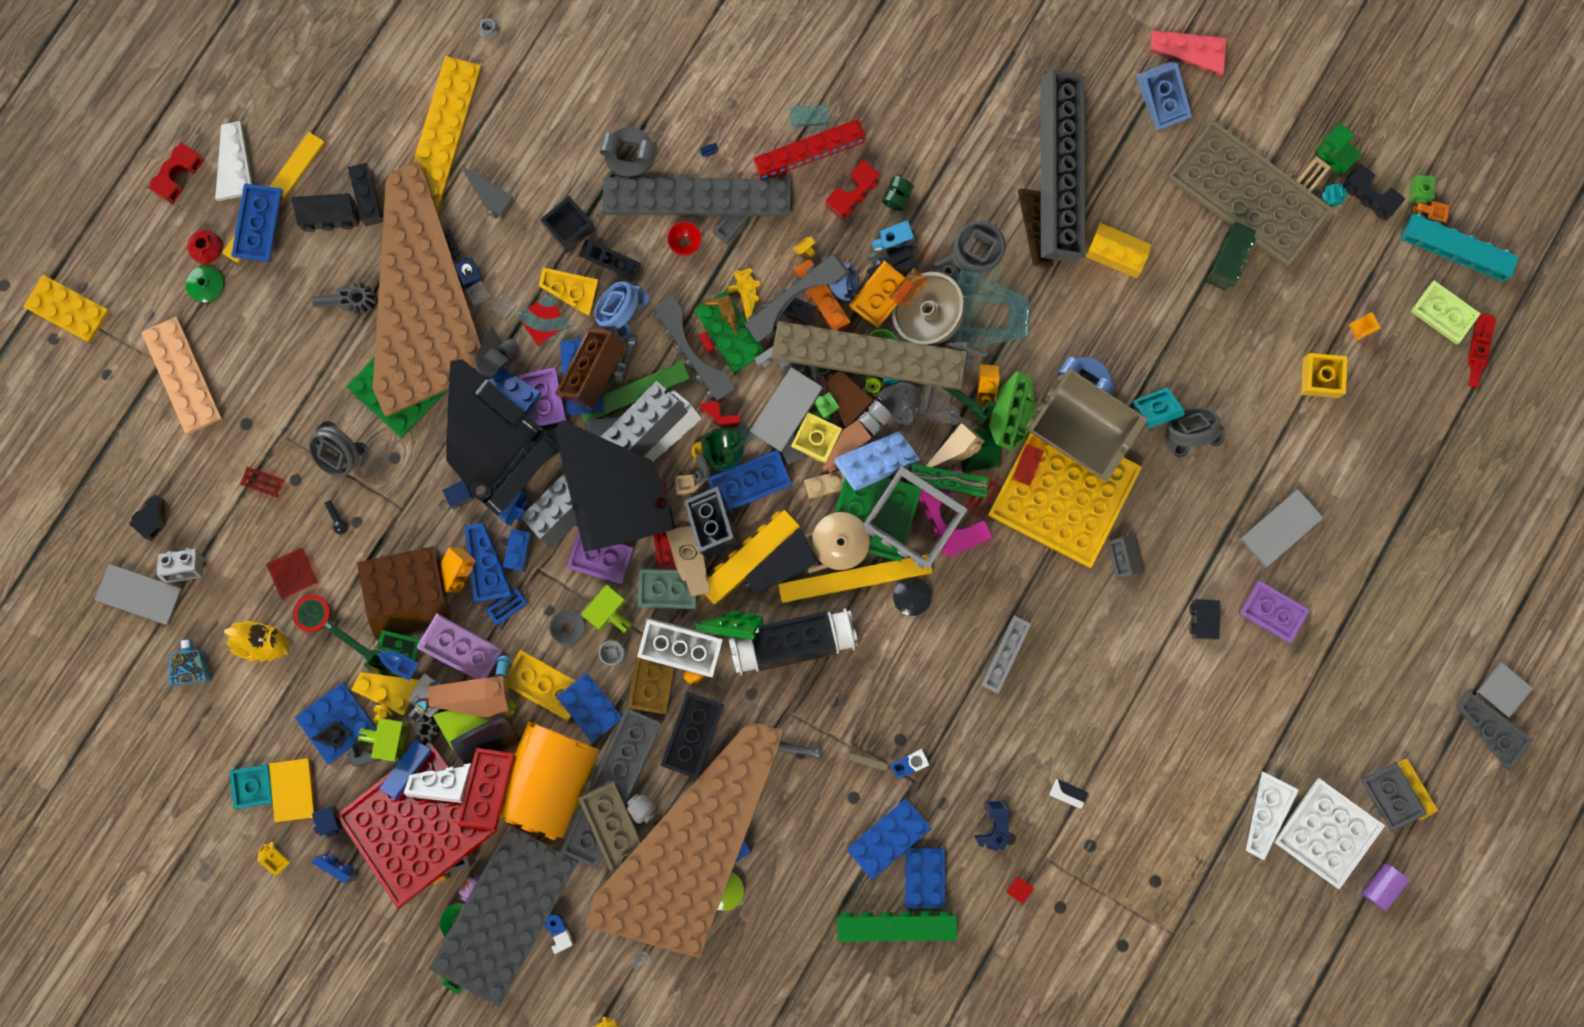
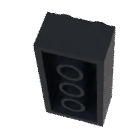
[660,691,725,779]

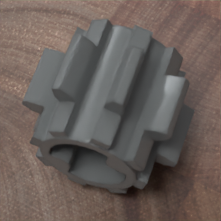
[415,718,439,741]

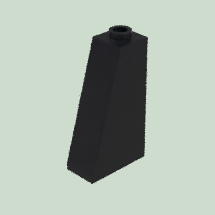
[745,529,818,595]

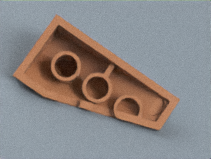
[428,676,510,718]

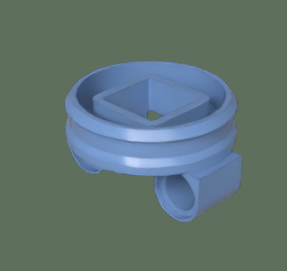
[595,282,649,340]
[1057,357,1116,395]

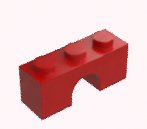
[148,142,205,205]
[825,160,880,220]

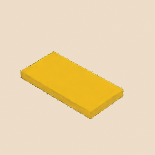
[507,649,576,722]

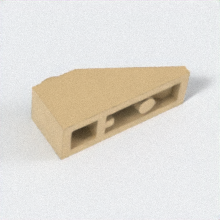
[926,423,984,469]

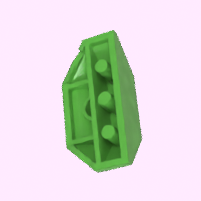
[989,372,1036,451]

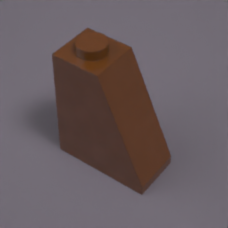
[826,370,873,429]

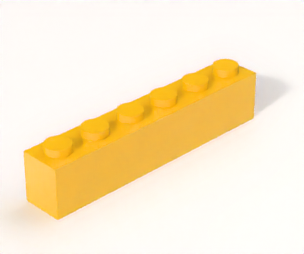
[704,510,800,606]

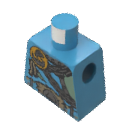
[871,220,917,254]
[168,640,211,686]

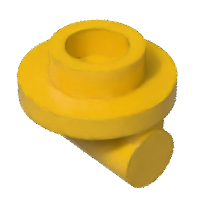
[373,704,392,724]

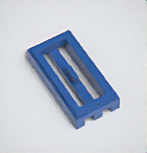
[485,588,529,626]

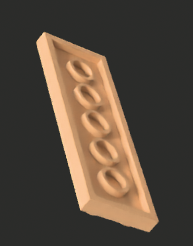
[141,317,223,435]

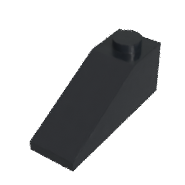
[579,239,641,280]

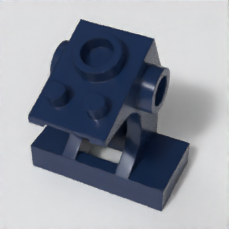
[974,801,1009,851]

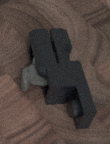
[856,246,918,295]

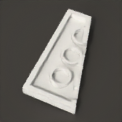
[215,121,253,201]
[1245,771,1299,860]

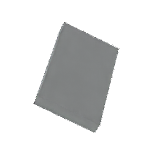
[750,367,823,452]
[1240,489,1323,568]
[95,564,183,625]

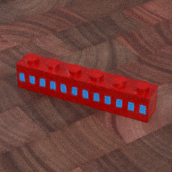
[754,119,865,179]

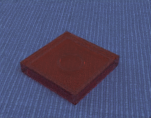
[266,548,318,599]

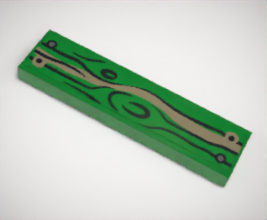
[909,464,989,498]

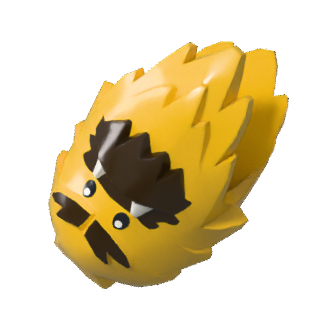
[224,621,290,662]

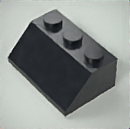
[292,193,359,232]

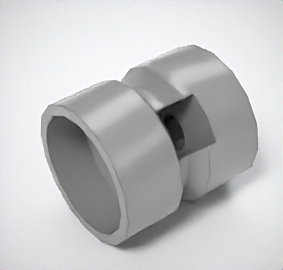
[856,400,892,436]
[598,640,626,667]

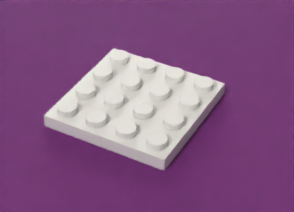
[1273,778,1385,889]

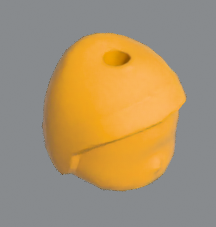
[683,670,705,686]

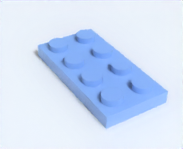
[835,431,920,491]

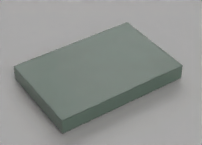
[638,569,696,610]

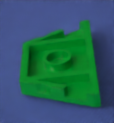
[695,611,764,640]

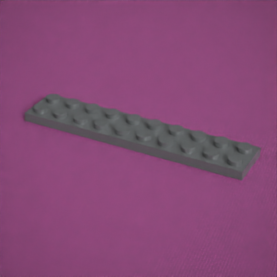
[602,177,790,217]

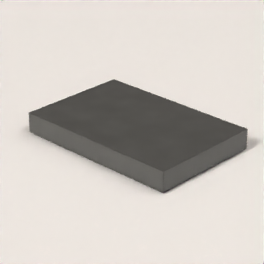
[1361,761,1427,832]

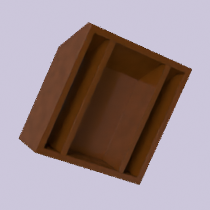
[357,546,452,640]

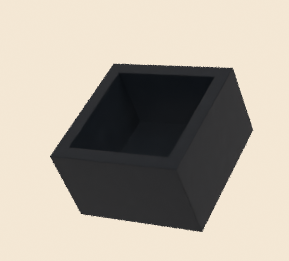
[540,196,595,253]

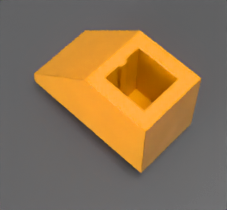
[976,364,1000,406]
[441,548,476,593]

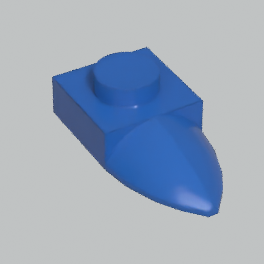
[378,651,419,681]

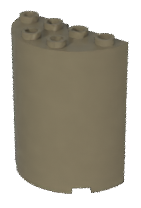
[1026,368,1148,482]

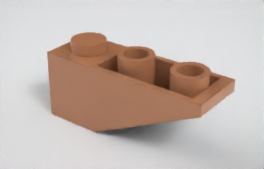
[822,420,871,474]

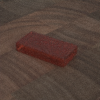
[1012,443,1044,486]

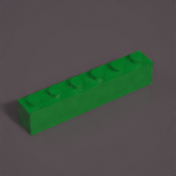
[837,911,957,942]

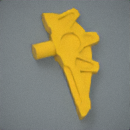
[727,268,760,322]

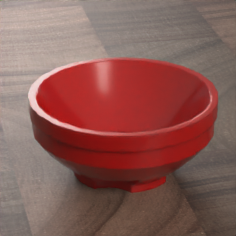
[667,222,701,256]
[187,229,223,264]

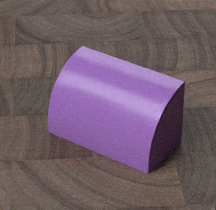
[1361,863,1410,911]

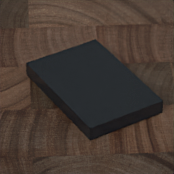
[450,713,520,765]

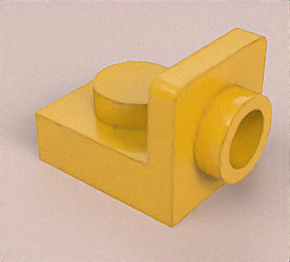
[258,841,290,877]

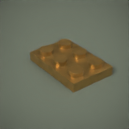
[628,650,675,714]

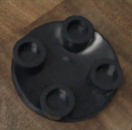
[893,578,931,616]

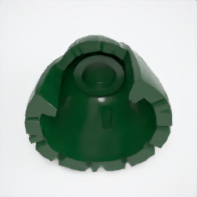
[701,428,745,471]

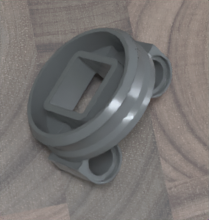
[600,127,657,177]
[953,221,1006,279]
[1165,408,1226,458]
[309,421,369,477]

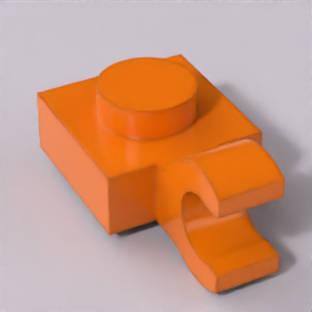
[1413,201,1450,225]

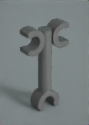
[614,334,638,385]

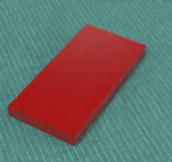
[456,748,515,832]

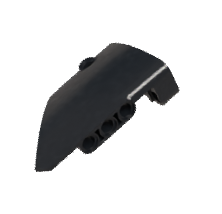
[446,359,558,515]
[555,420,676,552]

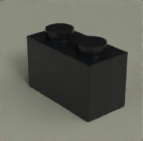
[1189,599,1220,640]

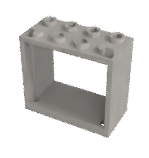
[863,466,968,569]

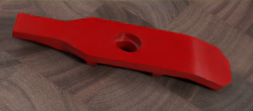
[1468,313,1496,388]

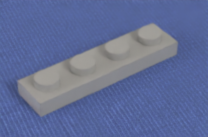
[980,616,1031,694]

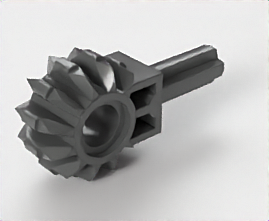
[312,283,376,315]

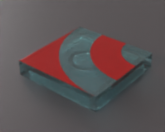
[517,295,570,347]

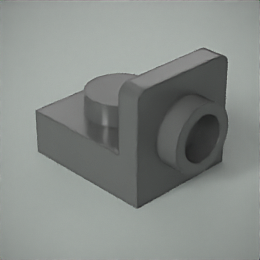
[347,747,380,767]

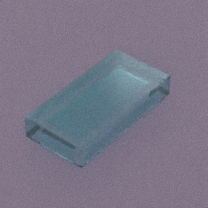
[790,105,828,127]

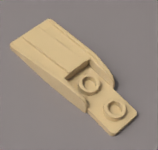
[666,526,710,596]

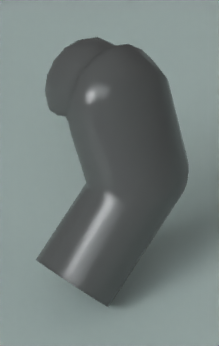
[693,454,710,482]

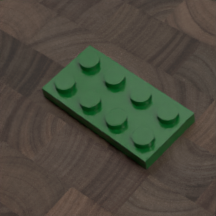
[694,290,765,374]

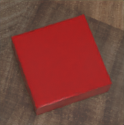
[699,332,714,355]
[1006,876,1034,904]

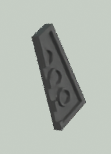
[1456,692,1533,771]

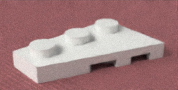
[404,763,472,803]

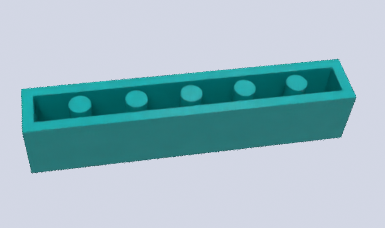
[1399,214,1519,282]

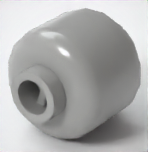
[627,794,656,824]

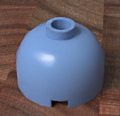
[827,263,858,301]

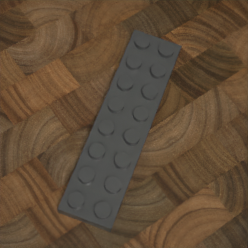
[560,708,662,868]

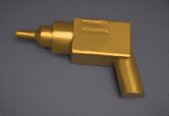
[704,296,738,335]

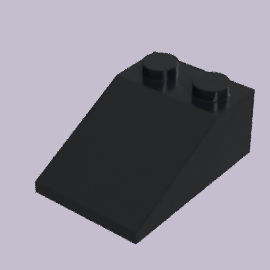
[684,487,742,558]

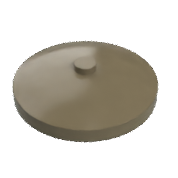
[892,272,966,346]

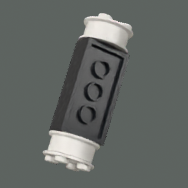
[728,608,858,675]

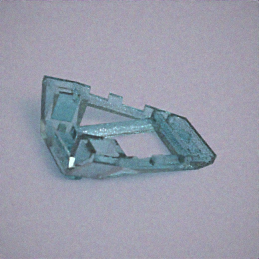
[952,270,1029,348]

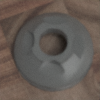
[549,610,585,645]

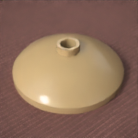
[812,512,870,570]

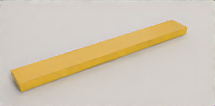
[222,132,326,264]
[778,554,933,603]

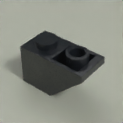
[128,495,165,541]

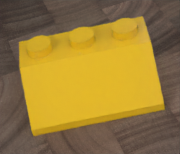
[1085,223,1152,278]

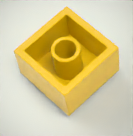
[1301,353,1348,398]

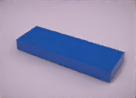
[380,739,432,800]

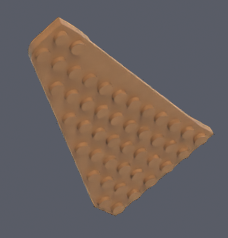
[373,161,481,417]
[586,723,783,959]

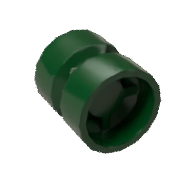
[882,176,914,211]

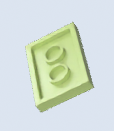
[1410,281,1480,345]

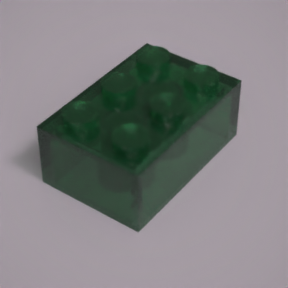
[1205,222,1257,291]

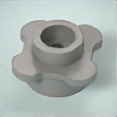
[479,18,498,37]

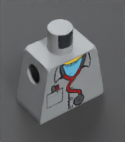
[409,673,443,722]

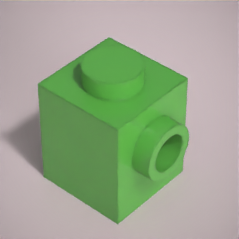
[1409,175,1435,205]

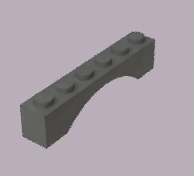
[745,254,851,343]
[653,296,736,403]

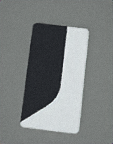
[1050,779,1088,809]

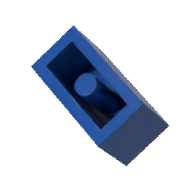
[503,529,533,573]

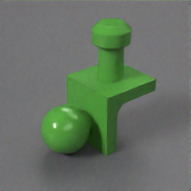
[811,392,840,421]

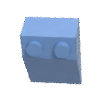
[1136,62,1192,130]

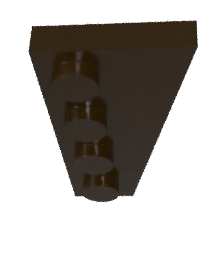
[1018,188,1053,268]

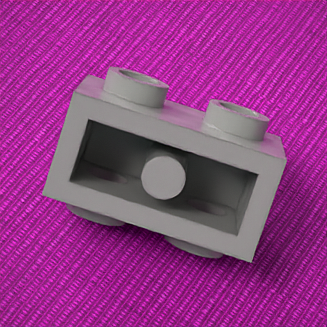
[157,548,203,583]

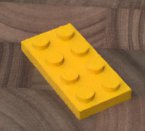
[23,275,110,344]

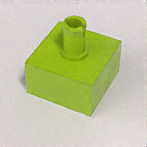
[581,585,632,633]
[358,718,410,762]

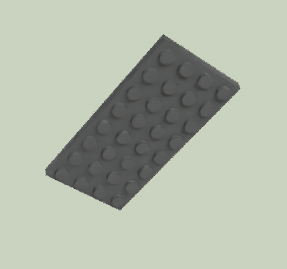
[428,825,578,1007]

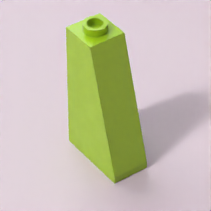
[433,698,517,750]

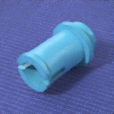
[494,655,512,679]

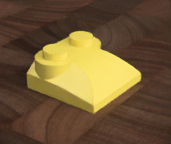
[791,413,842,463]

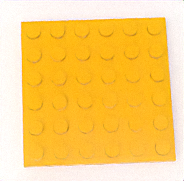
[988,433,1142,568]

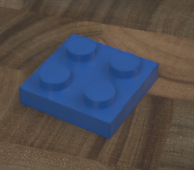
[312,853,359,884]

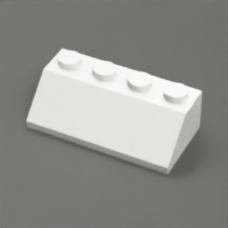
[644,389,702,462]
[637,618,724,677]

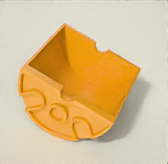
[500,721,599,840]

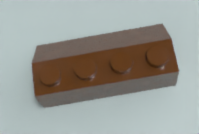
[555,328,627,409]

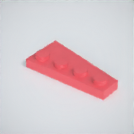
[1150,31,1226,76]

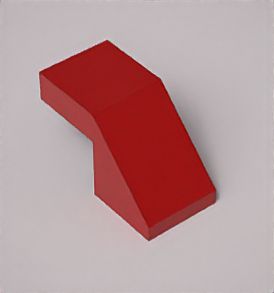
[700,401,740,427]

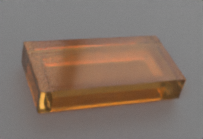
[889,268,928,310]

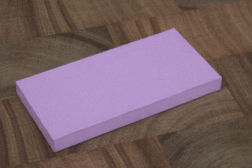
[416,613,503,679]

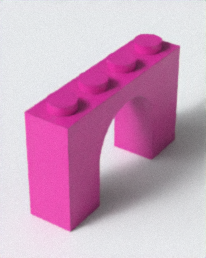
[919,468,992,558]

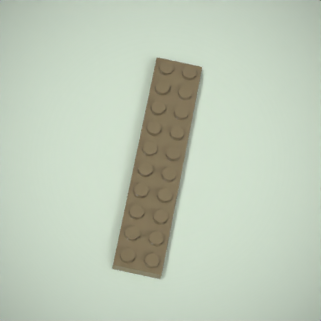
[771,321,967,390]

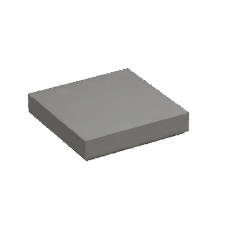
[1476,663,1533,718]

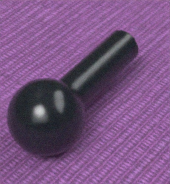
[324,500,348,535]

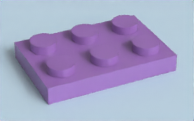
[518,367,567,428]
[566,531,634,585]
[1239,581,1310,644]

